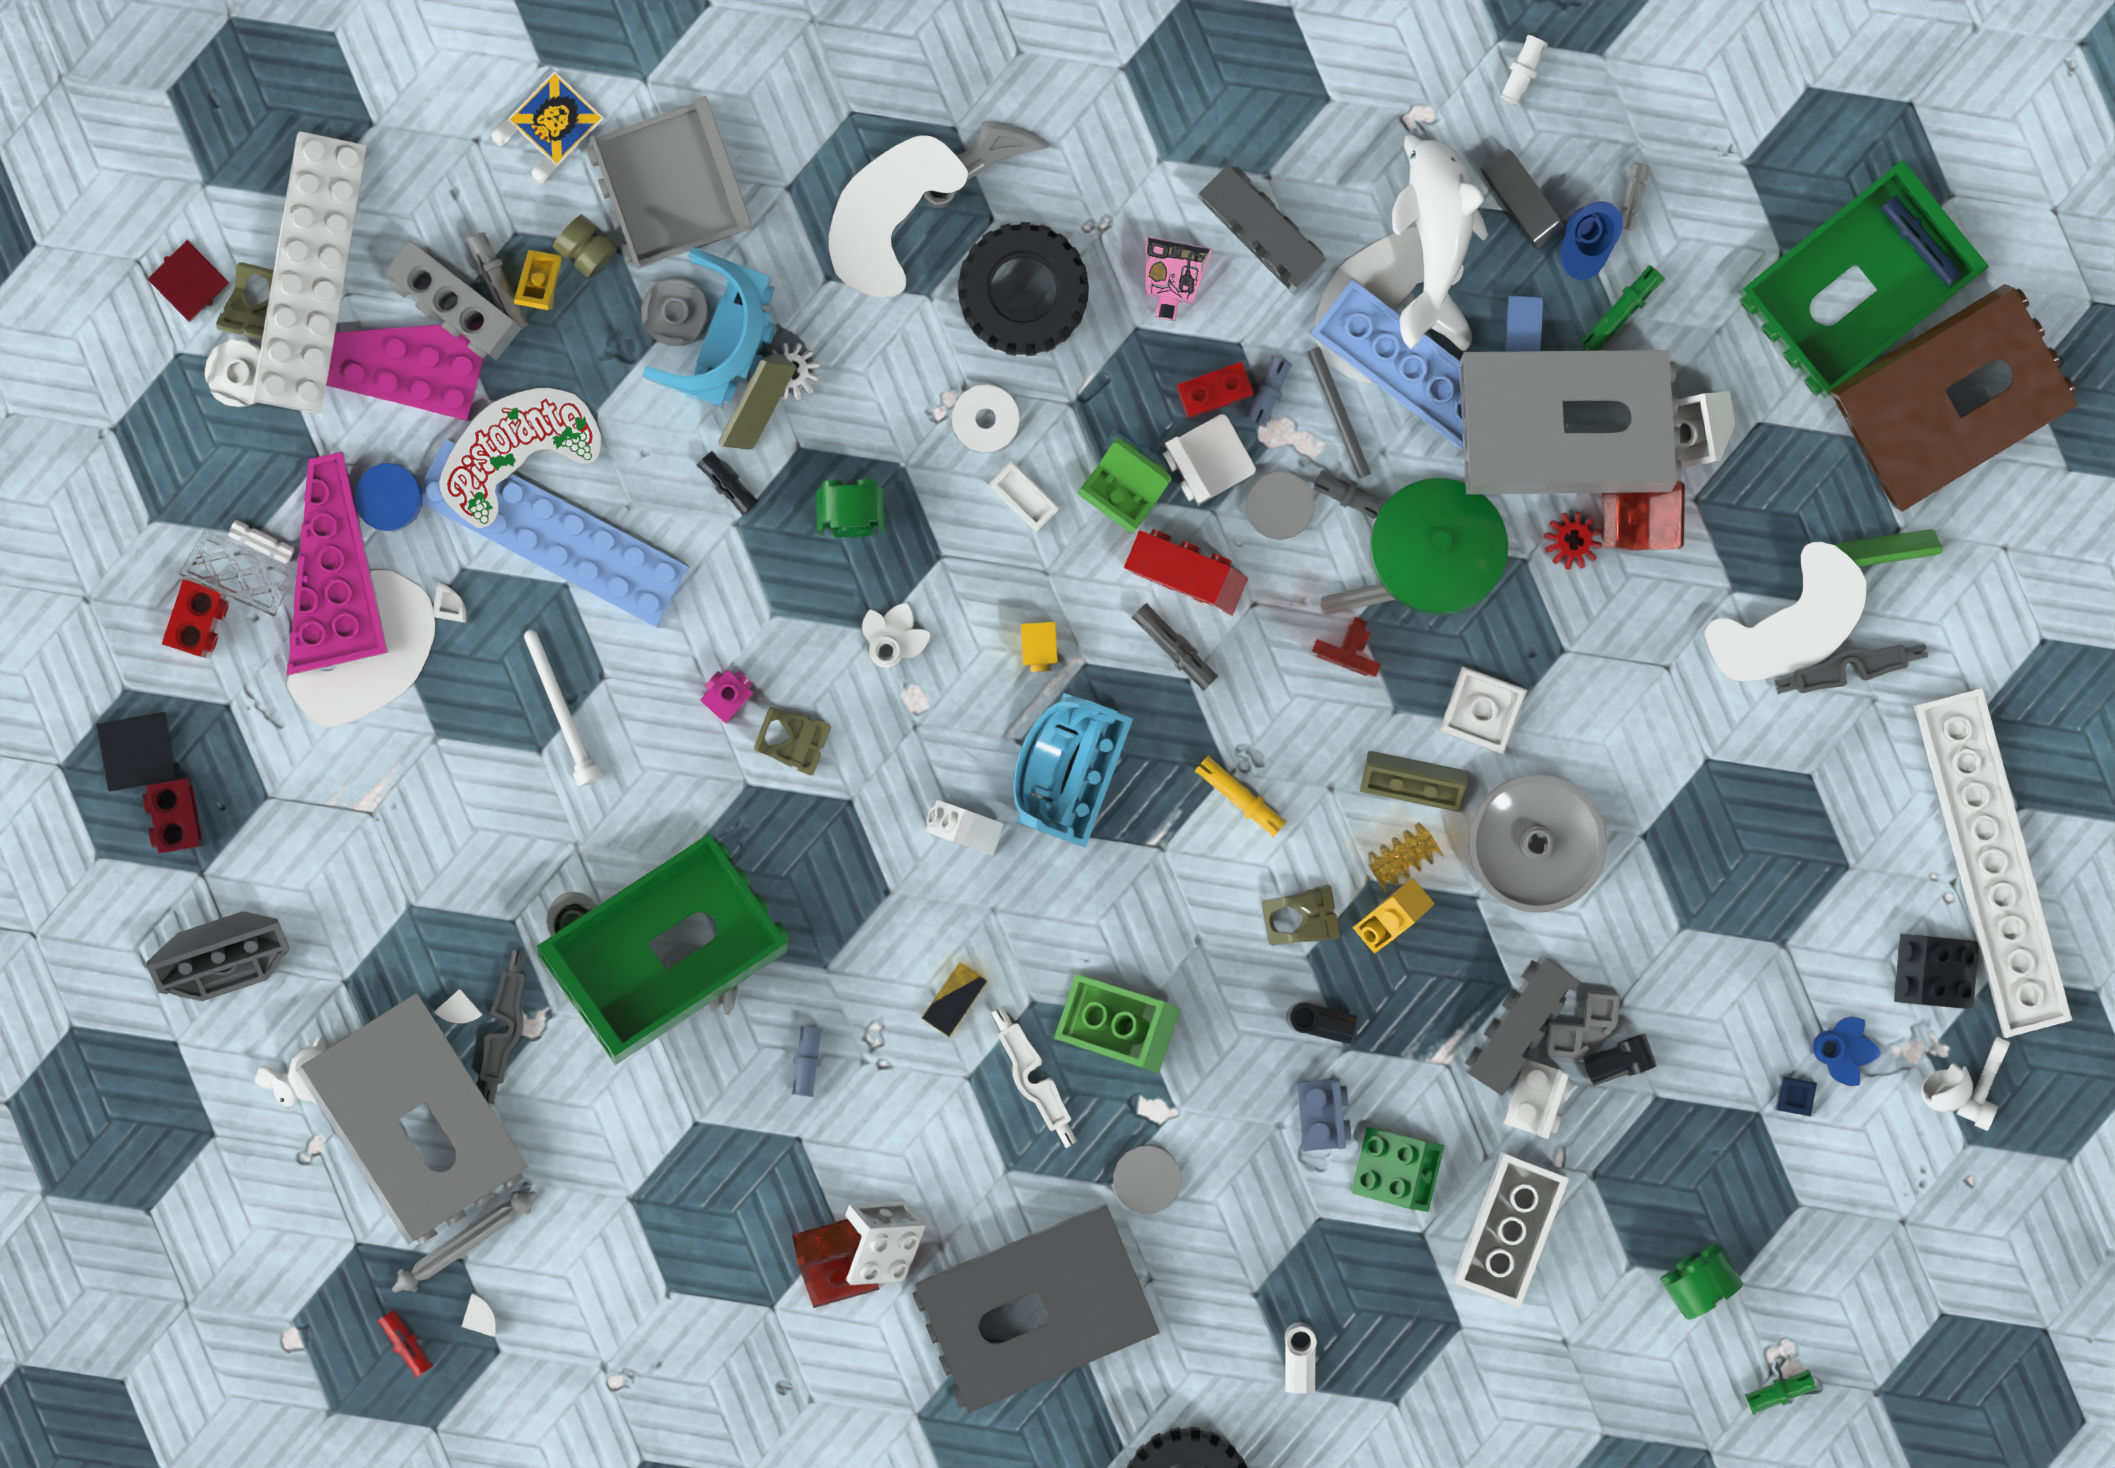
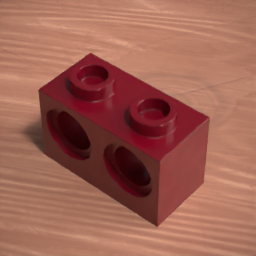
[142,778,204,854]

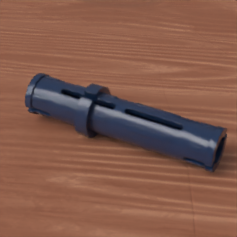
[1879,195,1963,287]

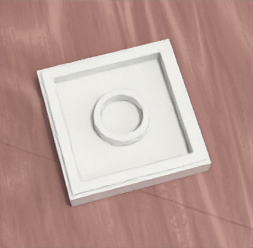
[1439,667,1527,755]

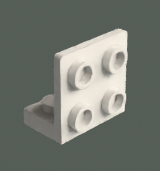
[1503,1059,1572,1139]
[845,1201,926,1285]

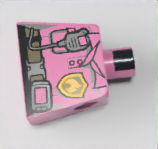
[1145,237,1211,321]

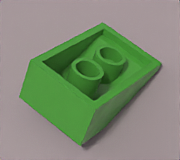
[1054,974,1181,1074]

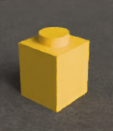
[1021,622,1058,672]

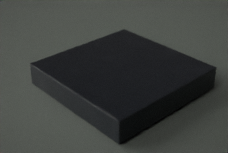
[96,712,178,792]

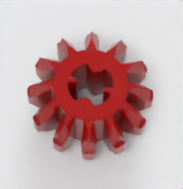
[1543,512,1602,570]

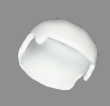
[1921,1063,1973,1112]

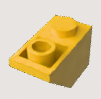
[1352,878,1435,954]

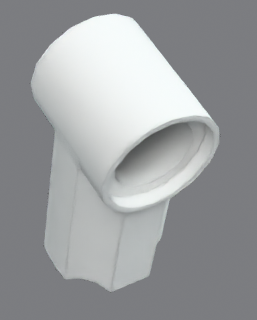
[1285,1322,1317,1393]

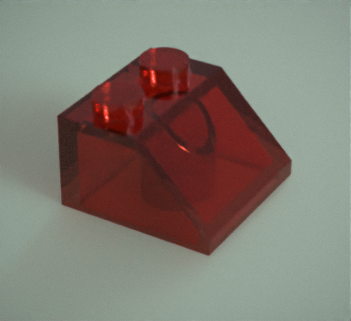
[792,1219,880,1308]

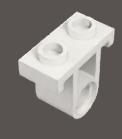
[926,800,1005,856]

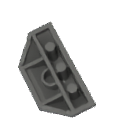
[146,911,290,1001]

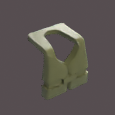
[216,262,274,341]
[754,707,831,776]
[1262,885,1340,946]

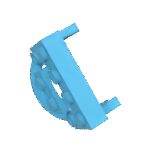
[1013,693,1133,848]

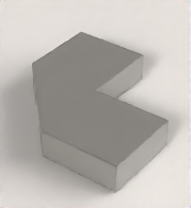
[1545,991,1621,1059]

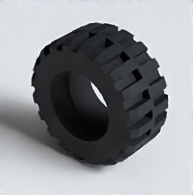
[958,222,1089,357]
[1127,1427,1248,1468]

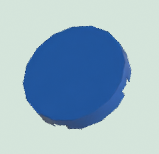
[354,463,423,532]

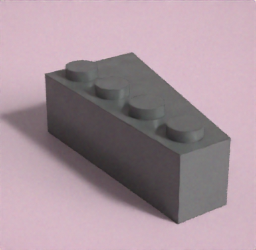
[1197,165,1326,295]
[1464,957,1581,1096]

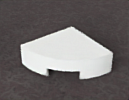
[432,583,467,623]
[434,989,483,1023]
[461,1293,497,1337]

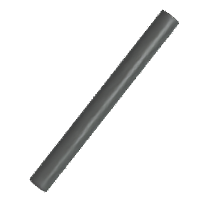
[1307,347,1371,479]

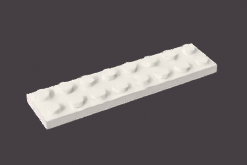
[252,131,367,414]

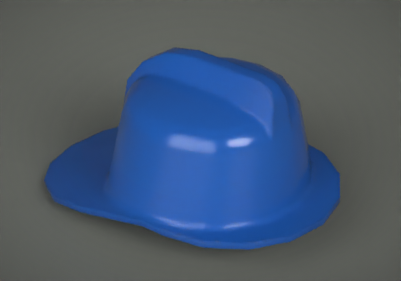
[1560,201,1623,280]

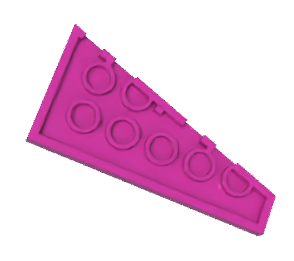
[326,321,485,421]
[286,452,388,676]

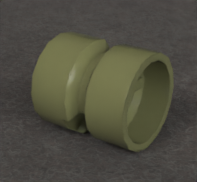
[553,214,618,279]

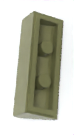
[718,353,796,450]
[1360,751,1468,812]

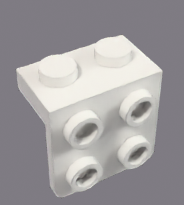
[1162,414,1255,505]

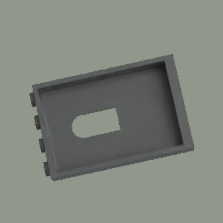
[912,1203,1160,1413]

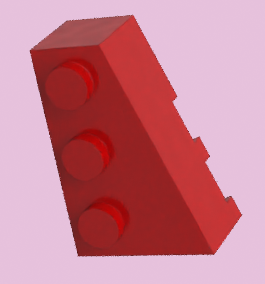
[1123,529,1248,616]

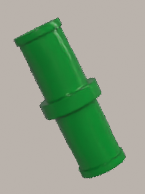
[1745,1369,1817,1415]

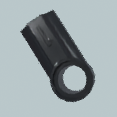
[1286,1002,1357,1045]
[1583,1033,1657,1086]

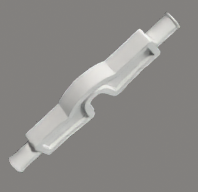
[991,1006,1078,1148]

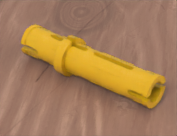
[1194,755,1287,838]

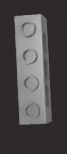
[384,240,522,361]

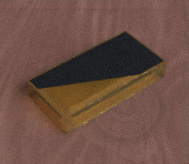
[921,962,988,1037]

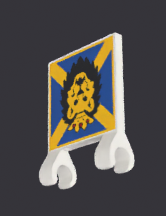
[491,71,604,184]

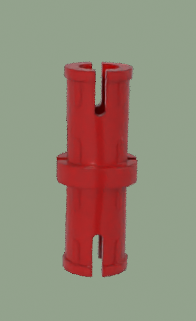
[377,1309,434,1378]

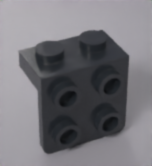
[1894,933,1979,1009]

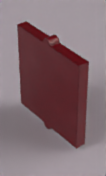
[147,240,230,322]

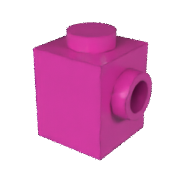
[700,670,755,724]

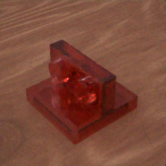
[1309,617,1381,679]

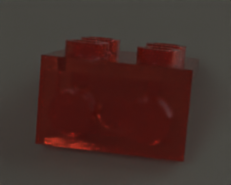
[1601,481,1685,551]

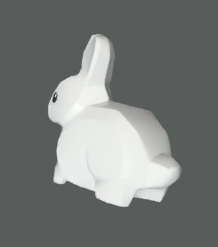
[255,1037,329,1108]

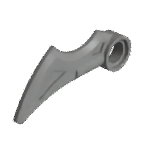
[923,123,1049,208]

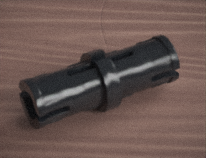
[696,451,759,516]

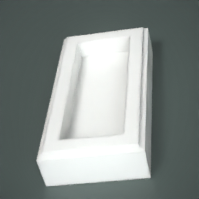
[988,460,1061,533]

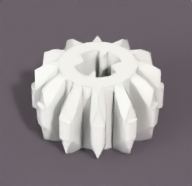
[769,343,820,401]

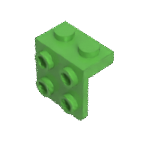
[1077,438,1172,534]

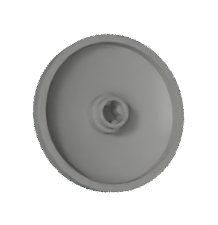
[1468,774,1607,913]

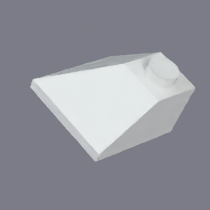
[1673,391,1736,469]

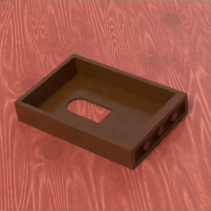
[1829,284,2078,512]

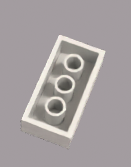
[1453,1152,1569,1308]

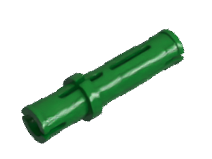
[1580,265,1665,351]

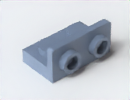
[1297,1078,1351,1151]

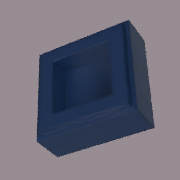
[1776,1076,1817,1117]

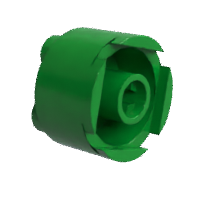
[816,479,886,538]
[1660,1242,1744,1320]

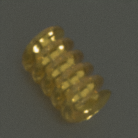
[1367,822,1444,893]

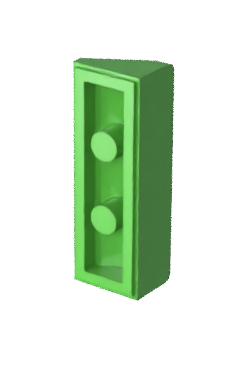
[1834,529,1943,567]

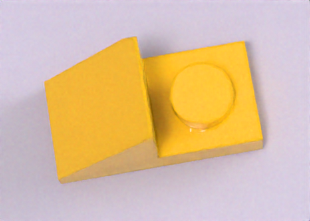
[514,250,562,310]

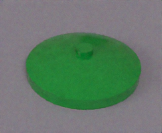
[1370,478,1508,615]

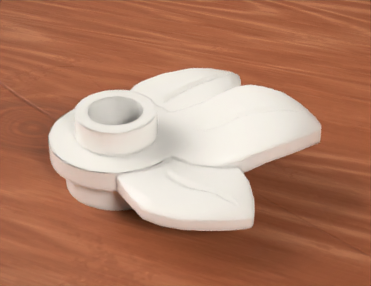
[862,603,930,668]

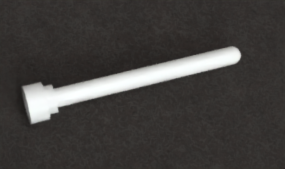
[524,630,603,787]

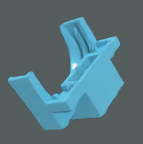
[643,247,777,408]

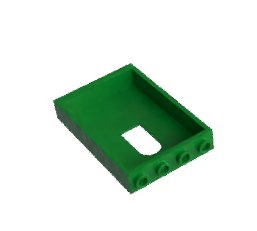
[1739,160,1989,398]
[537,833,789,1065]

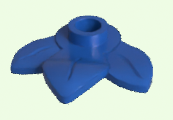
[1812,1017,1881,1086]

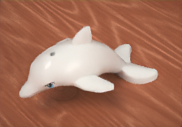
[1392,134,1488,351]

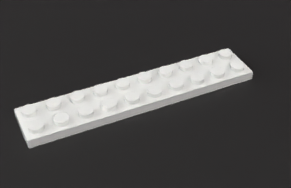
[1914,688,2072,1038]

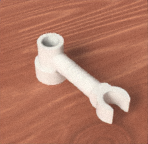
[1957,1037,2010,1131]

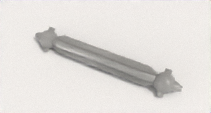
[392,1191,537,1292]

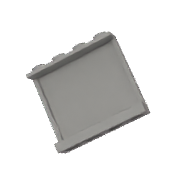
[586,96,753,270]

